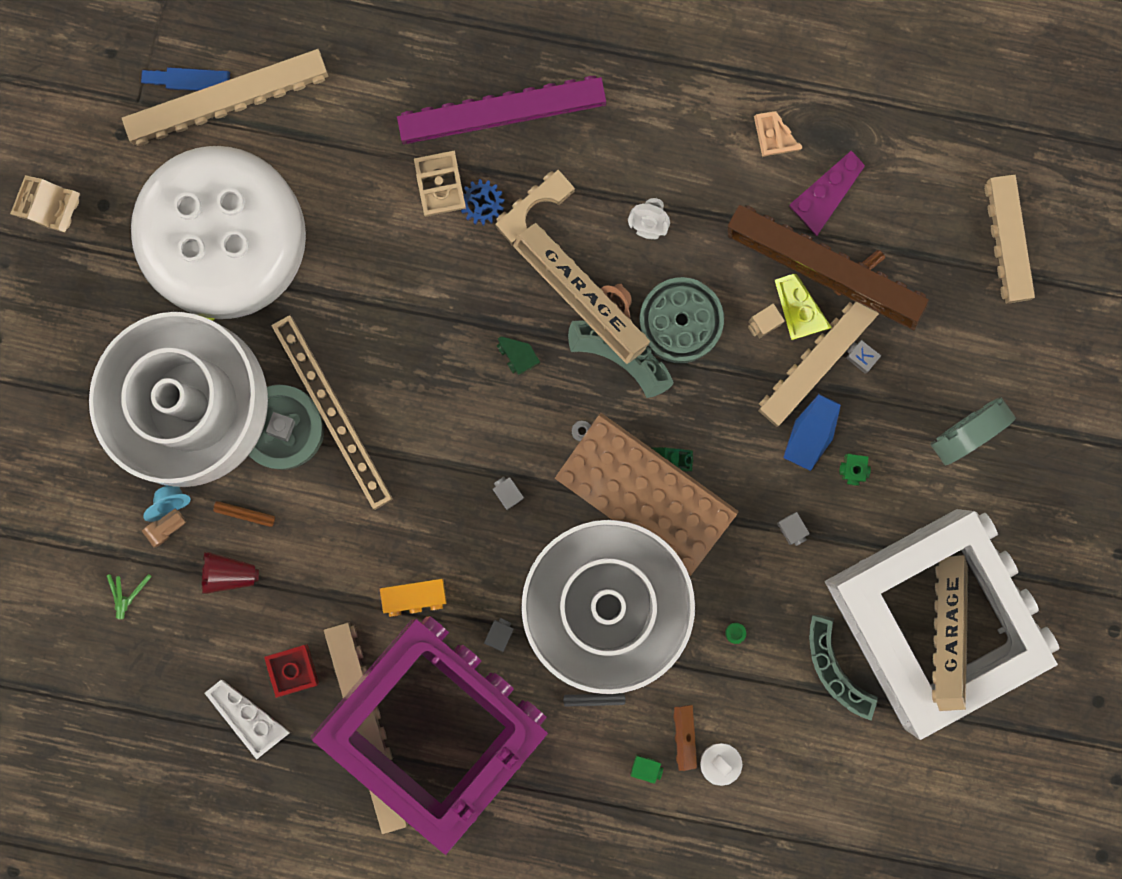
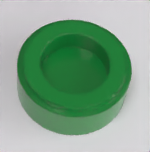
[725,623,747,644]

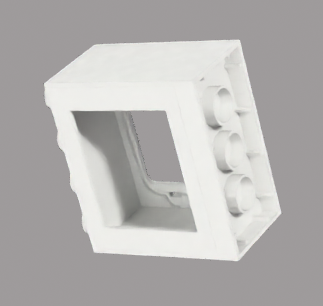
[824,509,1059,740]

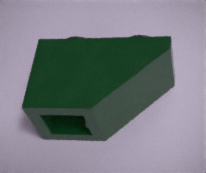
[496,336,540,376]
[650,447,693,471]

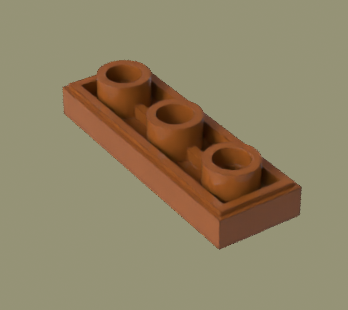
[673,705,697,771]

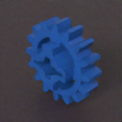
[461,179,504,226]

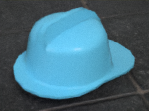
[143,485,191,522]

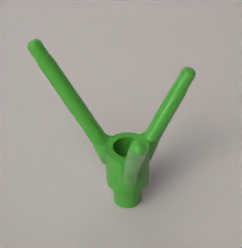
[107,574,151,619]

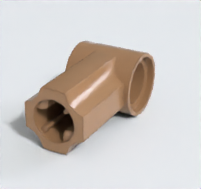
[142,508,187,548]

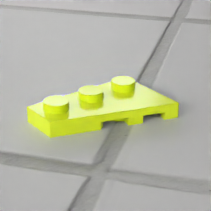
[775,274,832,340]

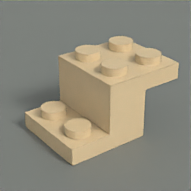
[414,151,466,217]
[10,175,80,233]

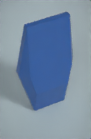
[783,394,841,471]

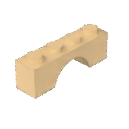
[495,170,575,246]

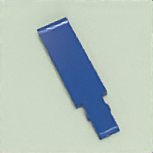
[141,68,230,91]

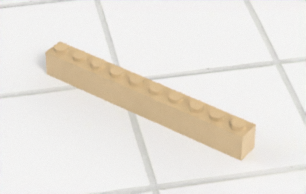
[122,49,329,146]
[271,315,393,510]
[324,622,408,834]

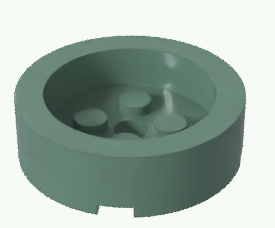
[639,277,724,363]
[249,385,324,470]
[930,397,1016,466]

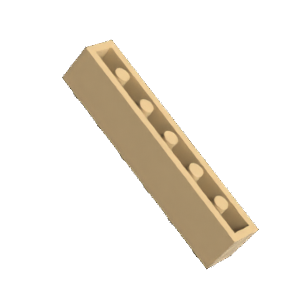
[985,174,1035,304]

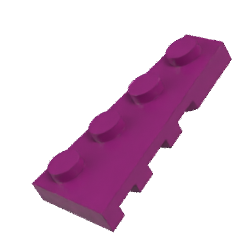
[789,151,865,236]

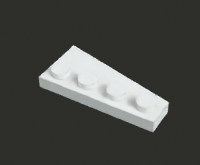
[205,680,290,759]

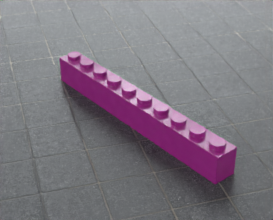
[397,75,606,145]

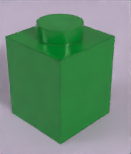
[630,754,664,784]

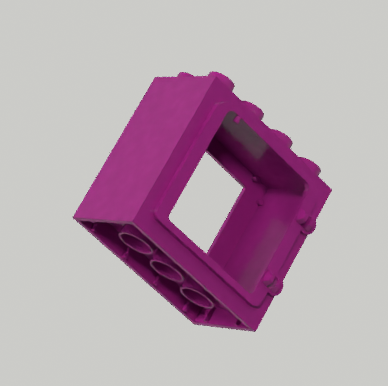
[310,616,548,856]

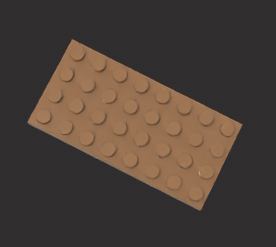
[555,413,739,576]

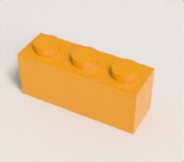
[380,579,447,617]

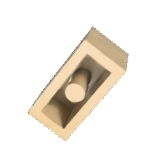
[748,303,784,339]

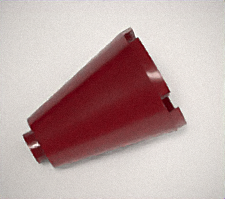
[201,552,259,594]

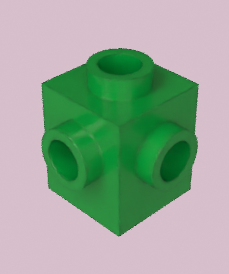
[839,454,871,486]

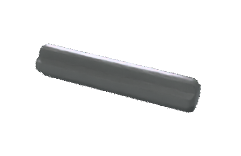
[563,693,625,707]

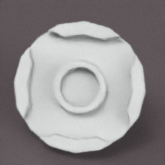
[628,198,670,239]
[700,743,742,786]

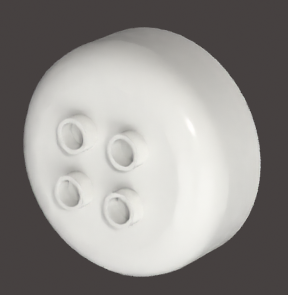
[131,146,306,319]
[89,312,268,487]
[522,520,695,694]

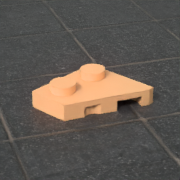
[754,111,802,157]

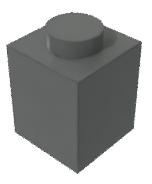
[484,618,514,652]

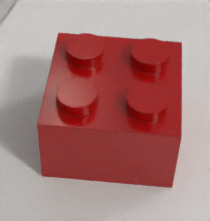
[264,644,319,698]

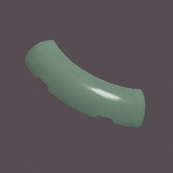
[568,321,674,398]
[809,615,878,721]

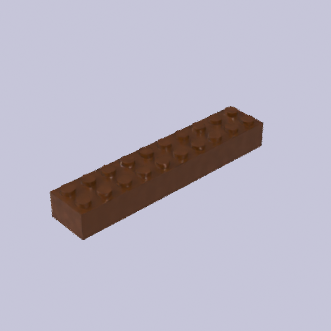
[727,205,929,331]

